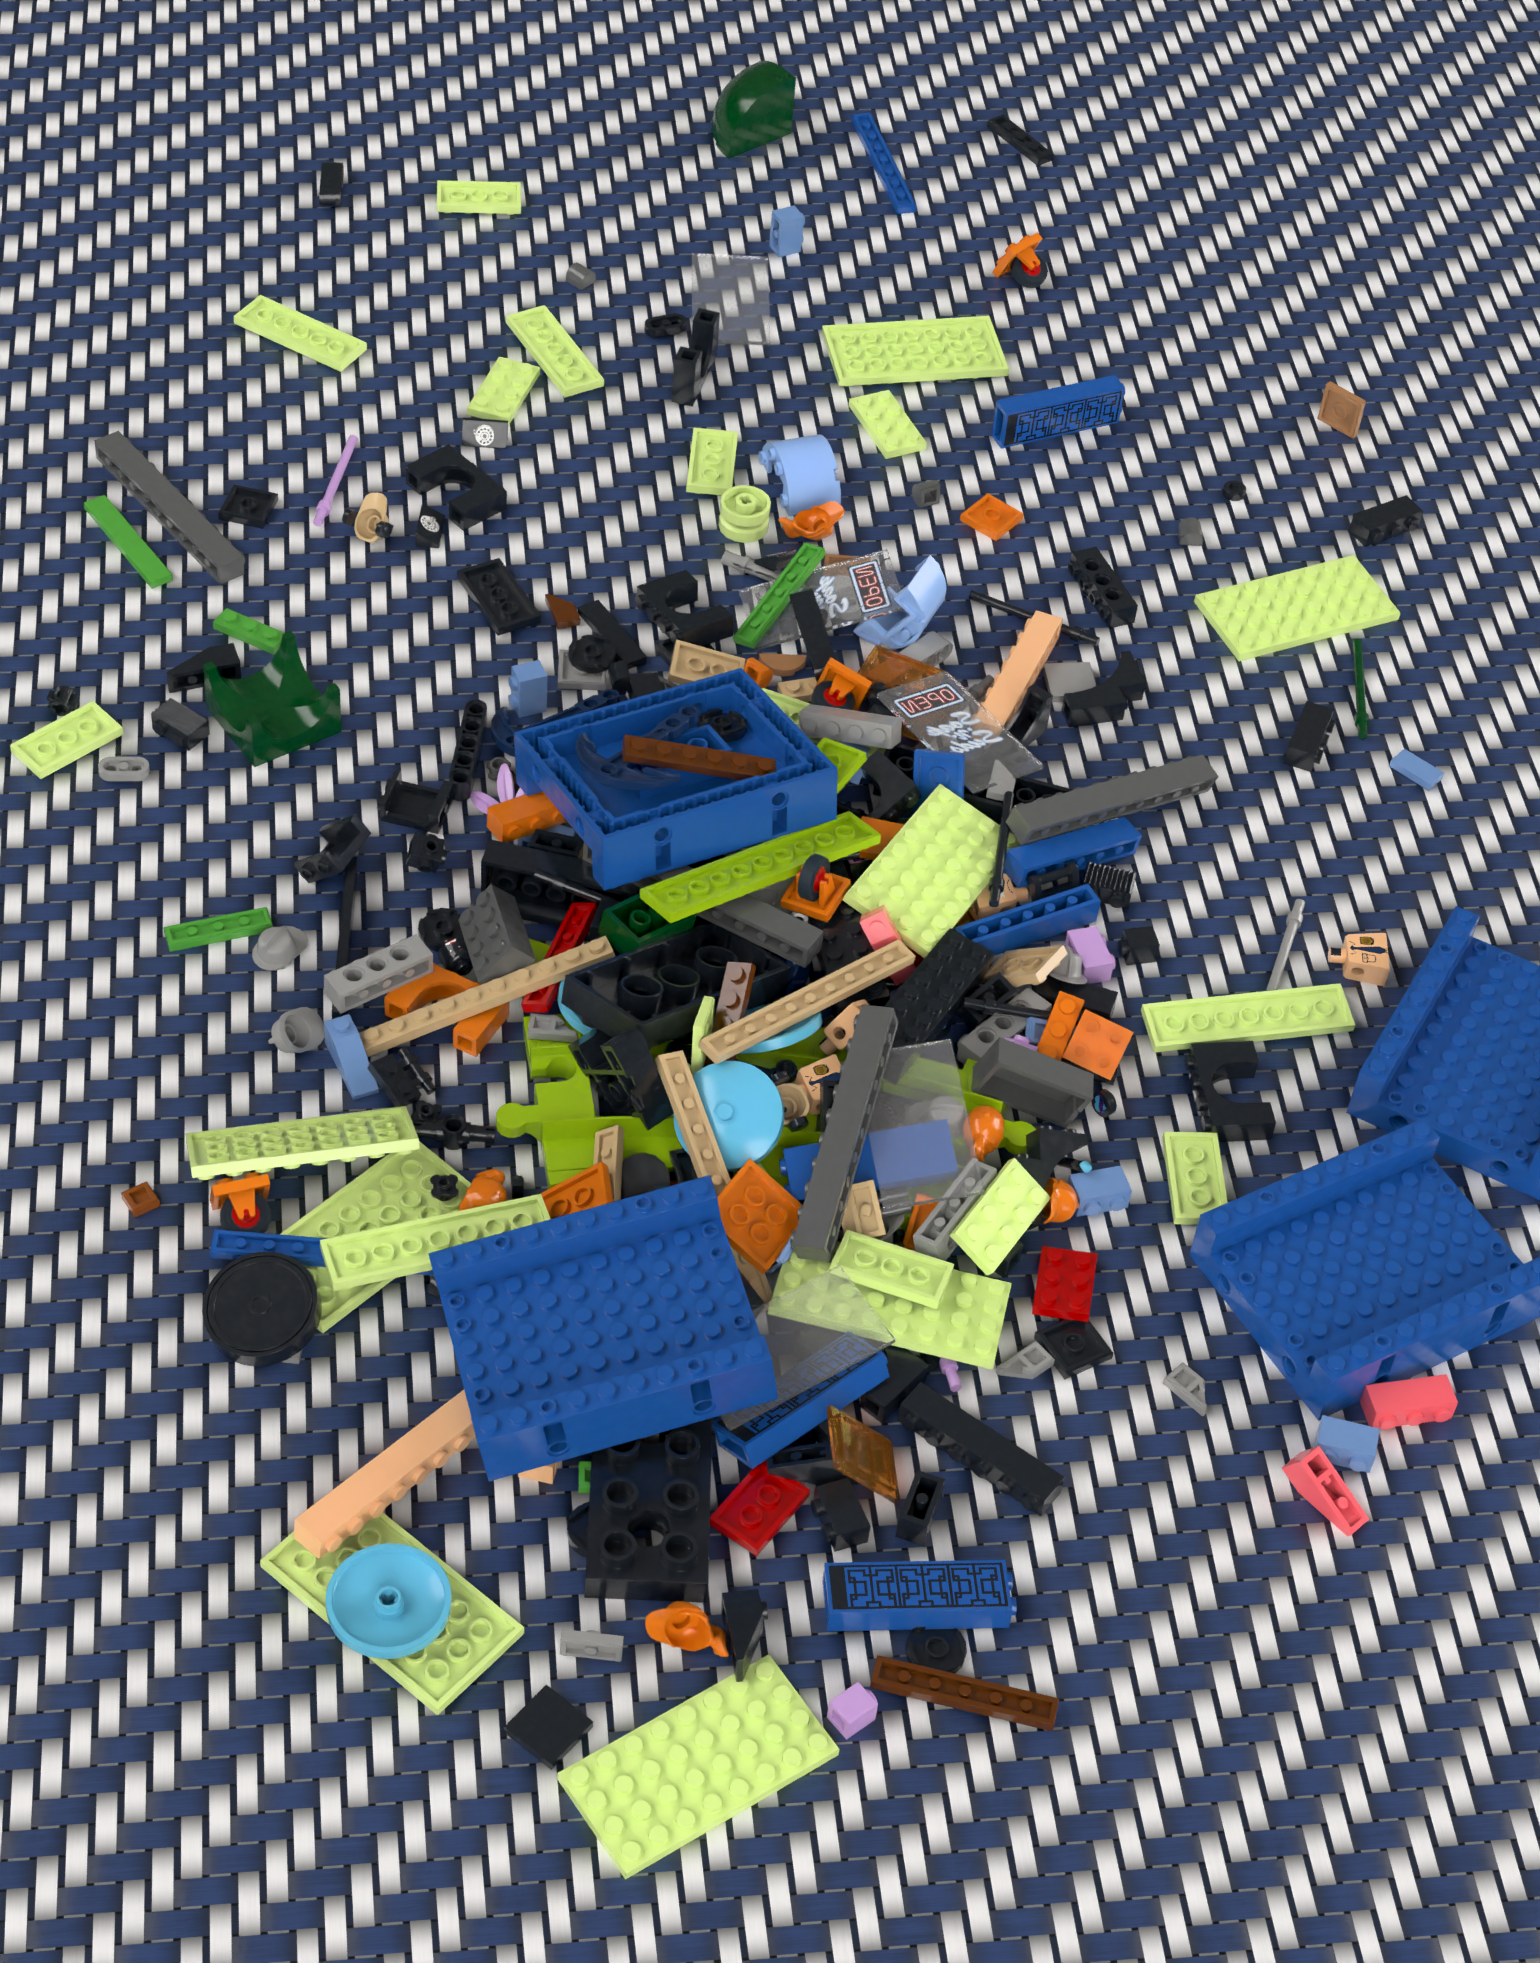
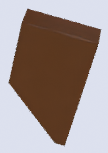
[545,594,580,629]

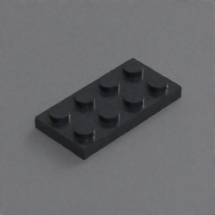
[457,558,541,636]

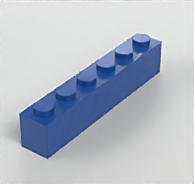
[1004,817,1142,888]
[954,884,1101,956]

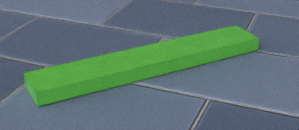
[84,495,173,589]
[733,543,826,649]

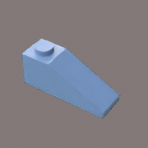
[324,1014,379,1100]

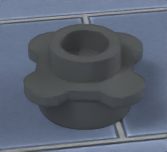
[487,757,511,780]

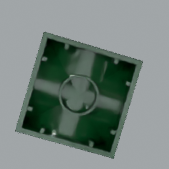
[203,631,342,767]

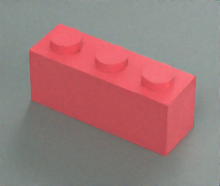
[1360,1374,1458,1430]

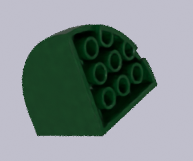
[711,61,796,159]

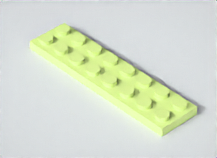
[1141,983,1355,1053]
[320,1194,550,1291]

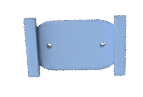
[766,1237,793,1274]

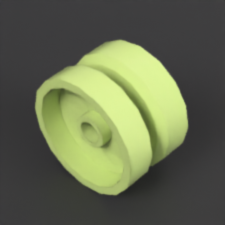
[719,485,771,543]

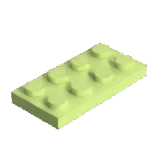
[437,180,521,215]
[467,357,540,426]
[849,390,927,459]
[686,428,738,496]
[10,701,123,779]
[1162,1132,1228,1225]
[950,1158,1051,1275]
[828,1230,954,1309]

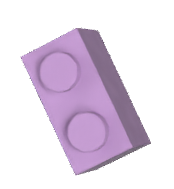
[1065,926,1116,984]

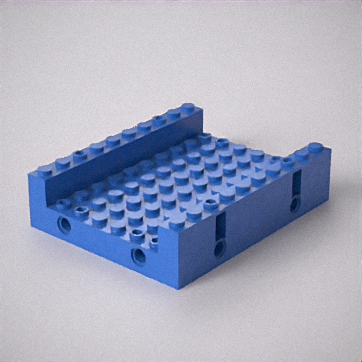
[514,668,837,891]
[1346,906,1540,1200]
[1189,1118,1540,1421]
[428,1175,778,1482]

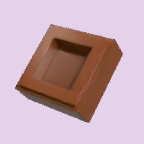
[121,1181,160,1217]

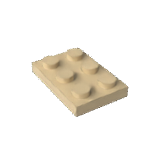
[667,640,745,685]
[980,945,1068,987]

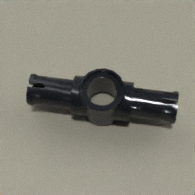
[413,1114,496,1150]

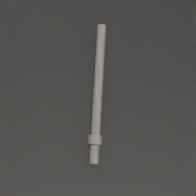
[1266,899,1305,991]

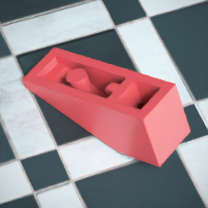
[859,905,917,985]
[1282,1446,1369,1536]

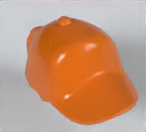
[778,501,845,540]
[962,1106,1004,1164]
[459,1169,507,1211]
[1043,1177,1079,1224]
[645,1601,729,1657]

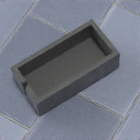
[458,884,536,985]
[972,1037,1094,1128]

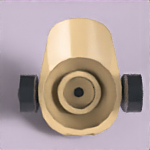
[342,493,394,543]
[770,1071,810,1132]

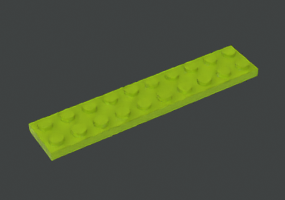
[640,811,881,923]

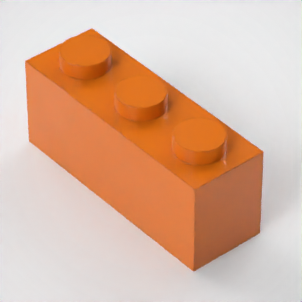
[487,792,568,843]

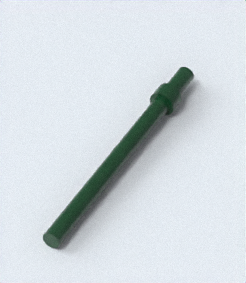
[1353,638,1369,740]

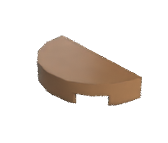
[759,653,807,677]

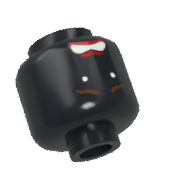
[438,937,473,976]

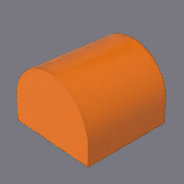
[744,657,773,689]

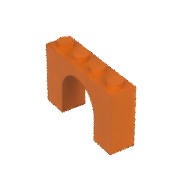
[384,963,509,1057]

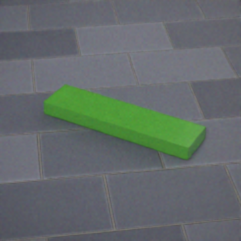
[164,907,273,952]

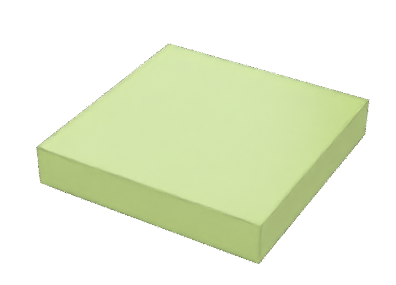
[691,996,715,1072]

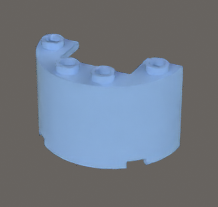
[758,434,841,516]
[853,555,946,649]

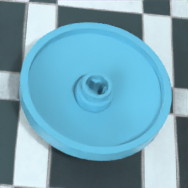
[738,1003,822,1054]
[674,1061,785,1172]
[326,1543,451,1659]

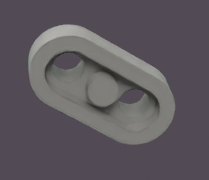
[98,757,150,781]

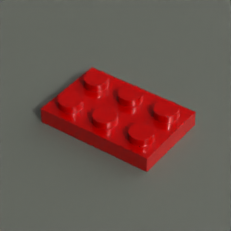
[1032,1246,1097,1322]
[710,1460,810,1557]

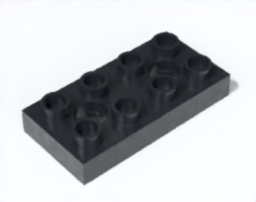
[561,921,791,1051]
[584,1418,712,1603]

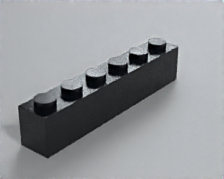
[897,1382,1065,1516]

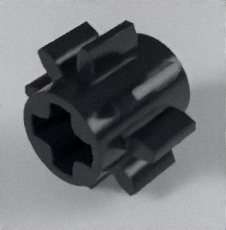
[47,686,79,716]

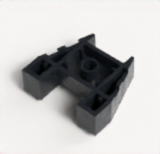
[568,1029,674,1130]

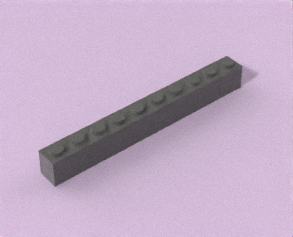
[94,431,245,585]
[1006,754,1219,845]
[583,842,824,968]
[790,1004,899,1263]

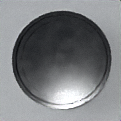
[202,1252,322,1367]

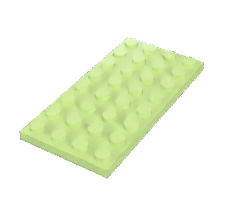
[822,316,1009,386]
[1194,555,1400,661]
[842,784,1020,958]
[185,1106,420,1180]
[280,1141,471,1334]
[768,1241,1012,1370]
[260,1513,524,1715]
[557,1654,839,1880]

